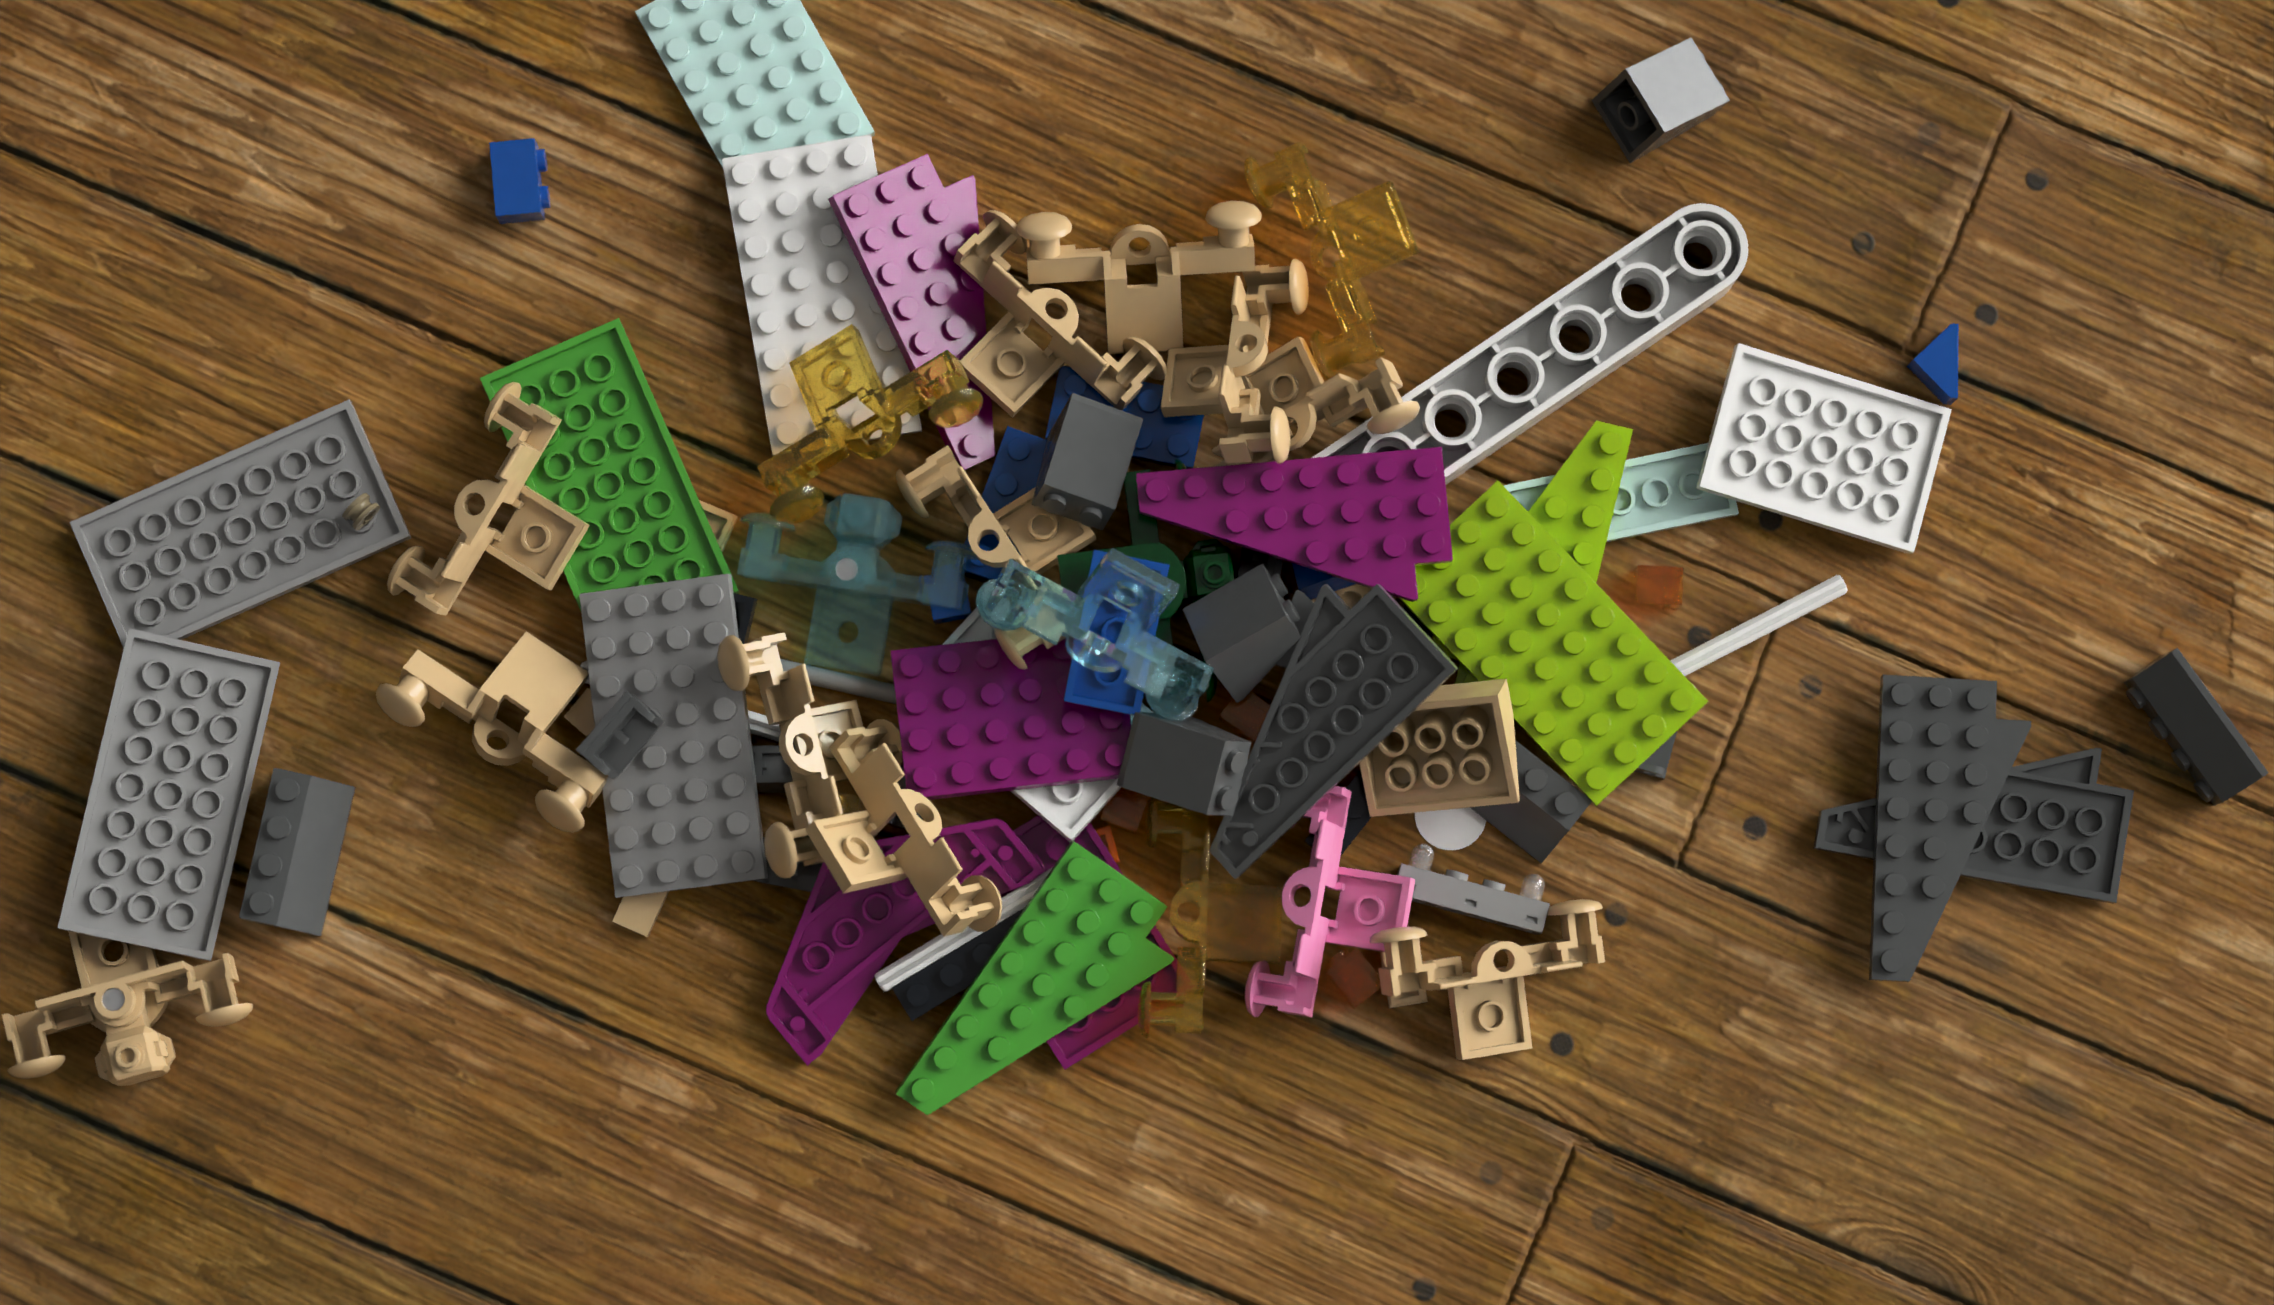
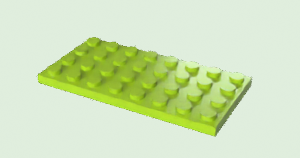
[1398,480,1708,807]

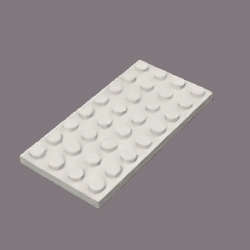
[722,134,922,457]

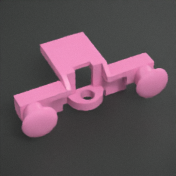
[1245,786,1415,1017]

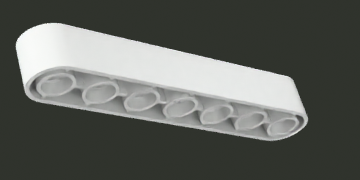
[1312,203,1748,485]

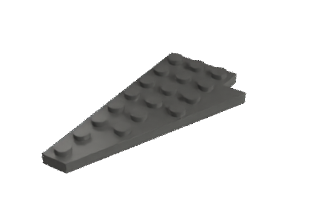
[1209,584,1459,879]
[1869,674,2031,982]
[1813,748,2134,904]

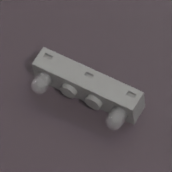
[1397,844,1550,935]

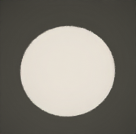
[1415,807,1486,850]

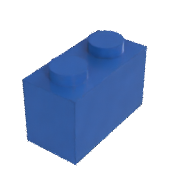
[489,138,550,224]

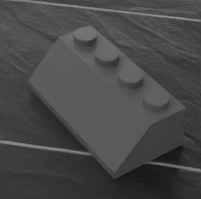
[2124,648,2269,806]
[1470,740,1592,864]
[239,768,356,936]

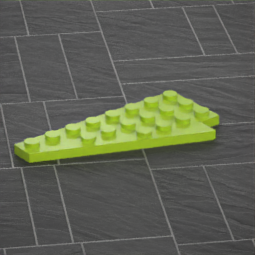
[1432,420,1633,684]

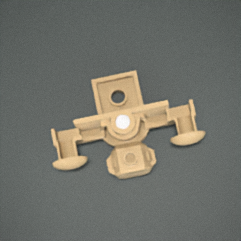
[2,931,253,1086]

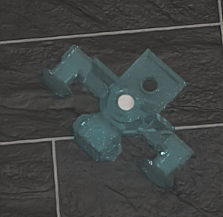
[737,493,978,676]

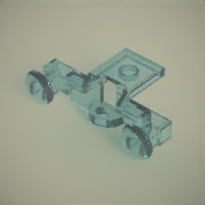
[976,548,1214,721]

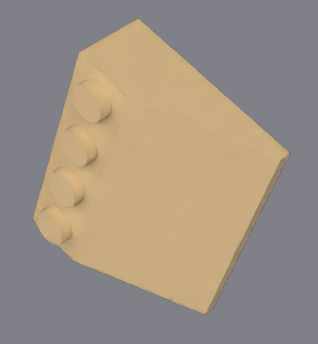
[1359,679,1520,817]

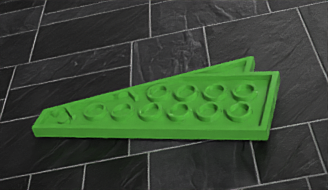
[895,840,1175,1115]

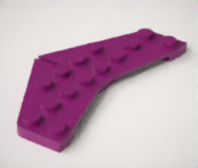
[766,818,1045,1065]

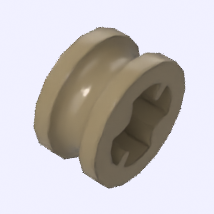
[342,493,380,531]

